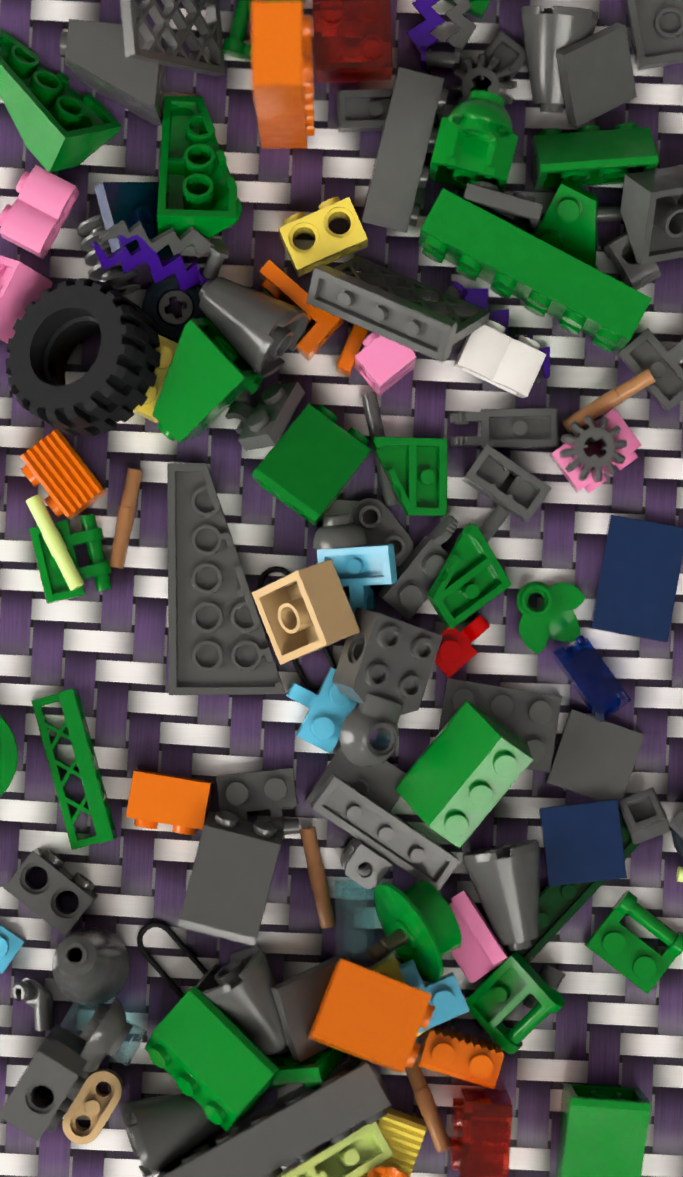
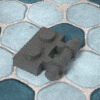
[216,767,300,839]

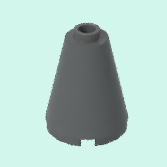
[521,5,598,113]
[198,277,308,378]
[463,839,540,951]
[52,926,131,1006]
[196,944,289,1057]
[119,1093,223,1177]

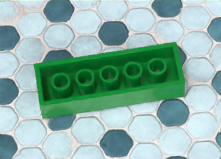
[418,188,652,353]

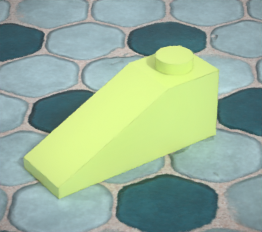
[276,1122,394,1177]

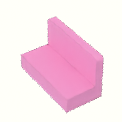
[0,255,53,344]
[449,890,509,983]

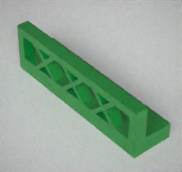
[32,688,118,850]

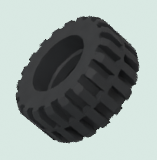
[5,278,161,437]

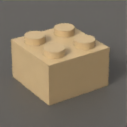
[252,559,360,665]

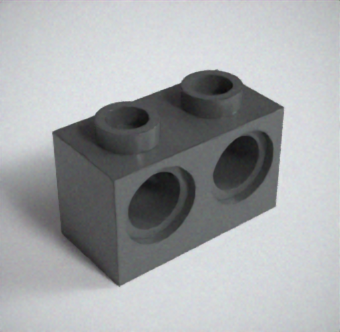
[462,444,551,523]
[4,848,99,936]

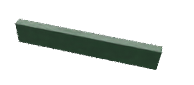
[487,793,640,977]

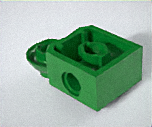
[428,90,518,193]

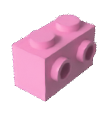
[355,332,417,397]

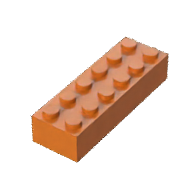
[251,1,315,149]

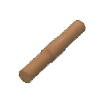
[562,369,656,434]
[110,468,143,569]
[300,826,336,929]
[405,1058,452,1153]

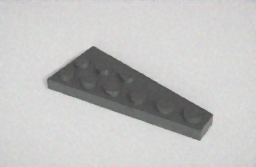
[167,463,286,695]

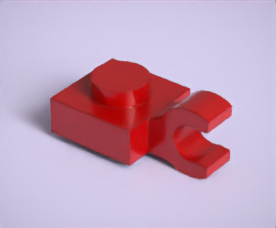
[434,614,490,678]

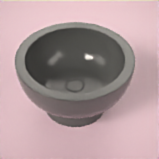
[313,514,369,549]

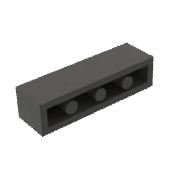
[361,67,449,233]

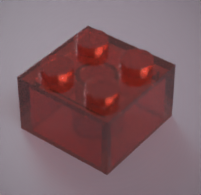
[313,0,393,83]
[449,1087,513,1177]

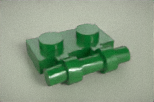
[29,514,112,604]

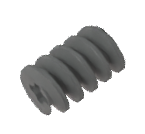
[77,213,141,295]

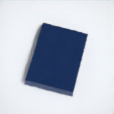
[590,515,683,643]

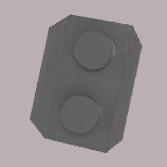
[60,19,168,126]
[178,811,285,946]

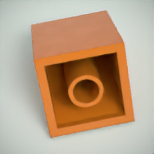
[308,959,435,1073]

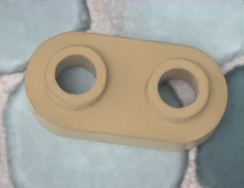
[62,1068,124,1144]

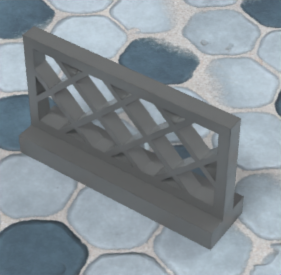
[120,0,225,77]
[307,256,490,362]

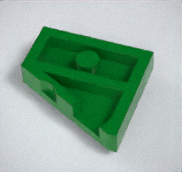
[534,179,598,270]

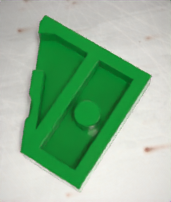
[371,437,447,517]
[427,523,512,630]
[266,1047,346,1089]

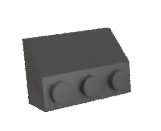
[620,165,683,265]

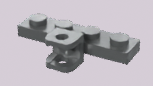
[310,773,460,892]

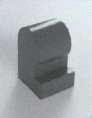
[601,231,661,290]

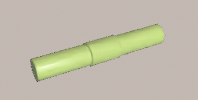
[26,494,85,591]

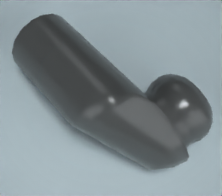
[12,978,54,1031]

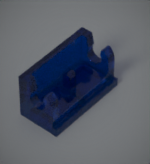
[554,635,631,723]

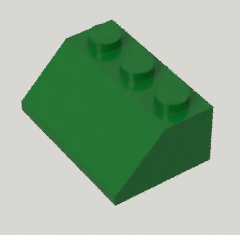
[530,123,659,190]
[395,699,533,849]
[144,985,279,1132]

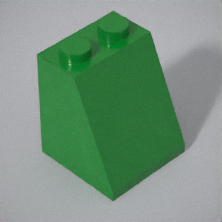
[152,317,260,443]
[251,404,371,527]
[556,1083,651,1177]

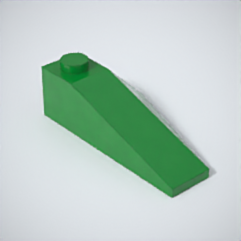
[0,30,122,173]
[157,96,237,246]

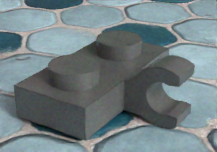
[617,328,683,413]
[225,381,305,451]

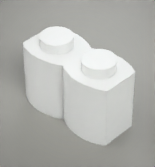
[454,320,547,398]

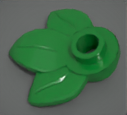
[516,581,586,654]

